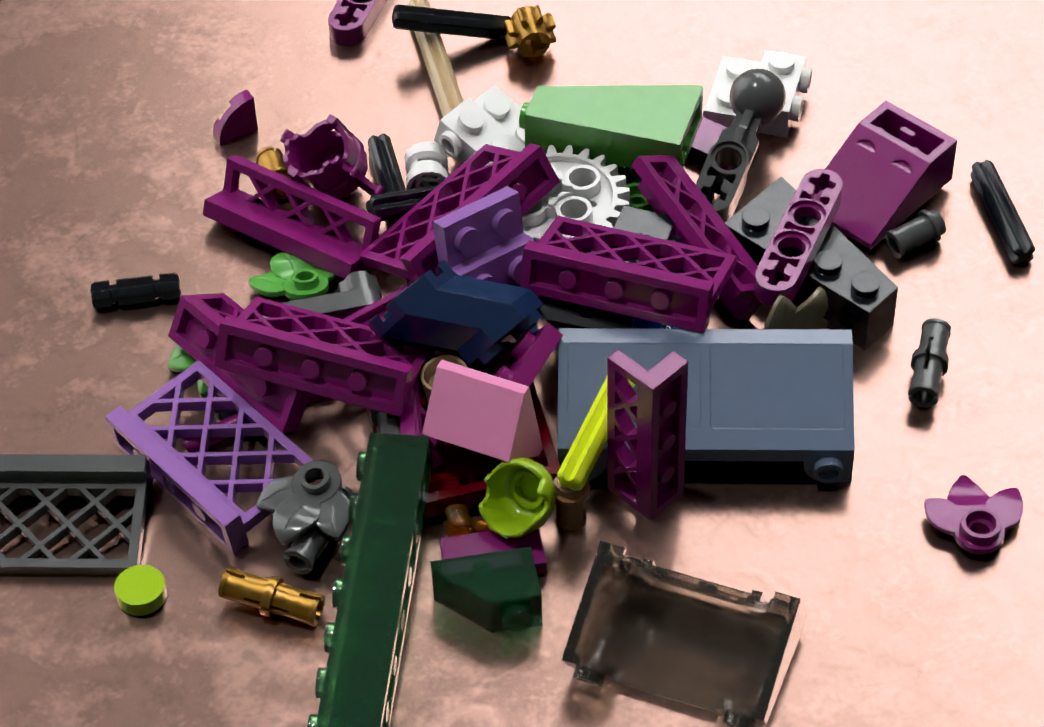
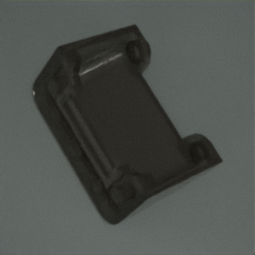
[562,541,807,727]

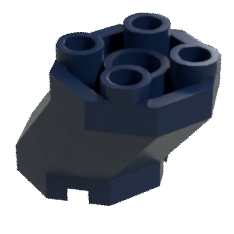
[368,260,543,371]

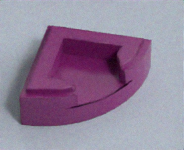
[213,89,258,145]

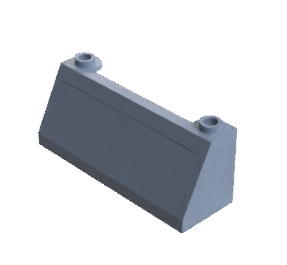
[557,328,855,483]

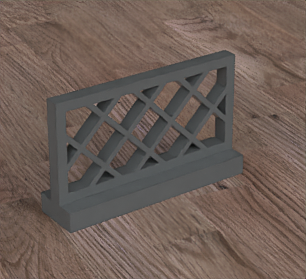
[0,454,153,575]

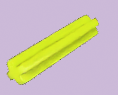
[557,377,635,491]

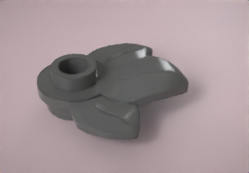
[256,460,352,545]

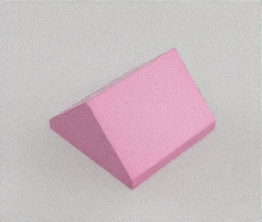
[422,359,543,462]

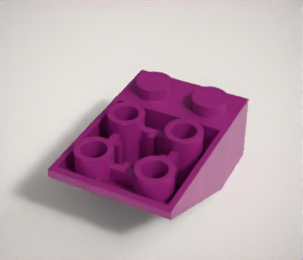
[814,100,957,250]

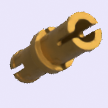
[218,566,325,627]

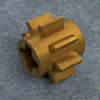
[504,5,557,58]

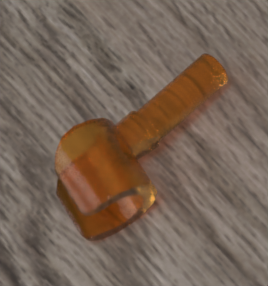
[443,504,492,537]

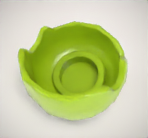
[478,457,556,538]

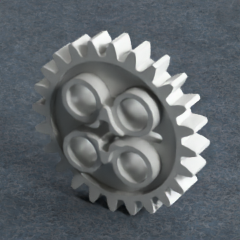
[522,145,630,252]

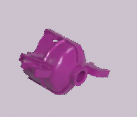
[279,114,386,199]

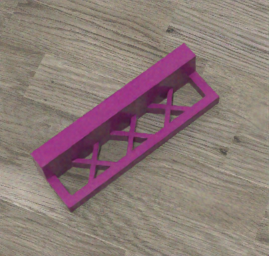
[203,155,381,279]
[631,155,762,321]
[168,293,335,433]
[607,350,688,521]

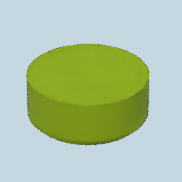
[114,565,167,616]

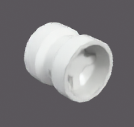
[404,141,449,190]

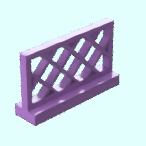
[105,360,314,555]

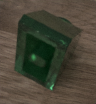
[430,547,543,633]

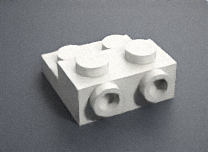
[703,49,813,138]
[434,85,547,182]

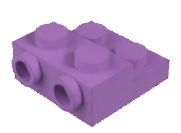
[433,186,535,287]

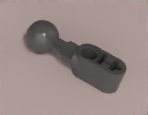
[696,68,786,222]

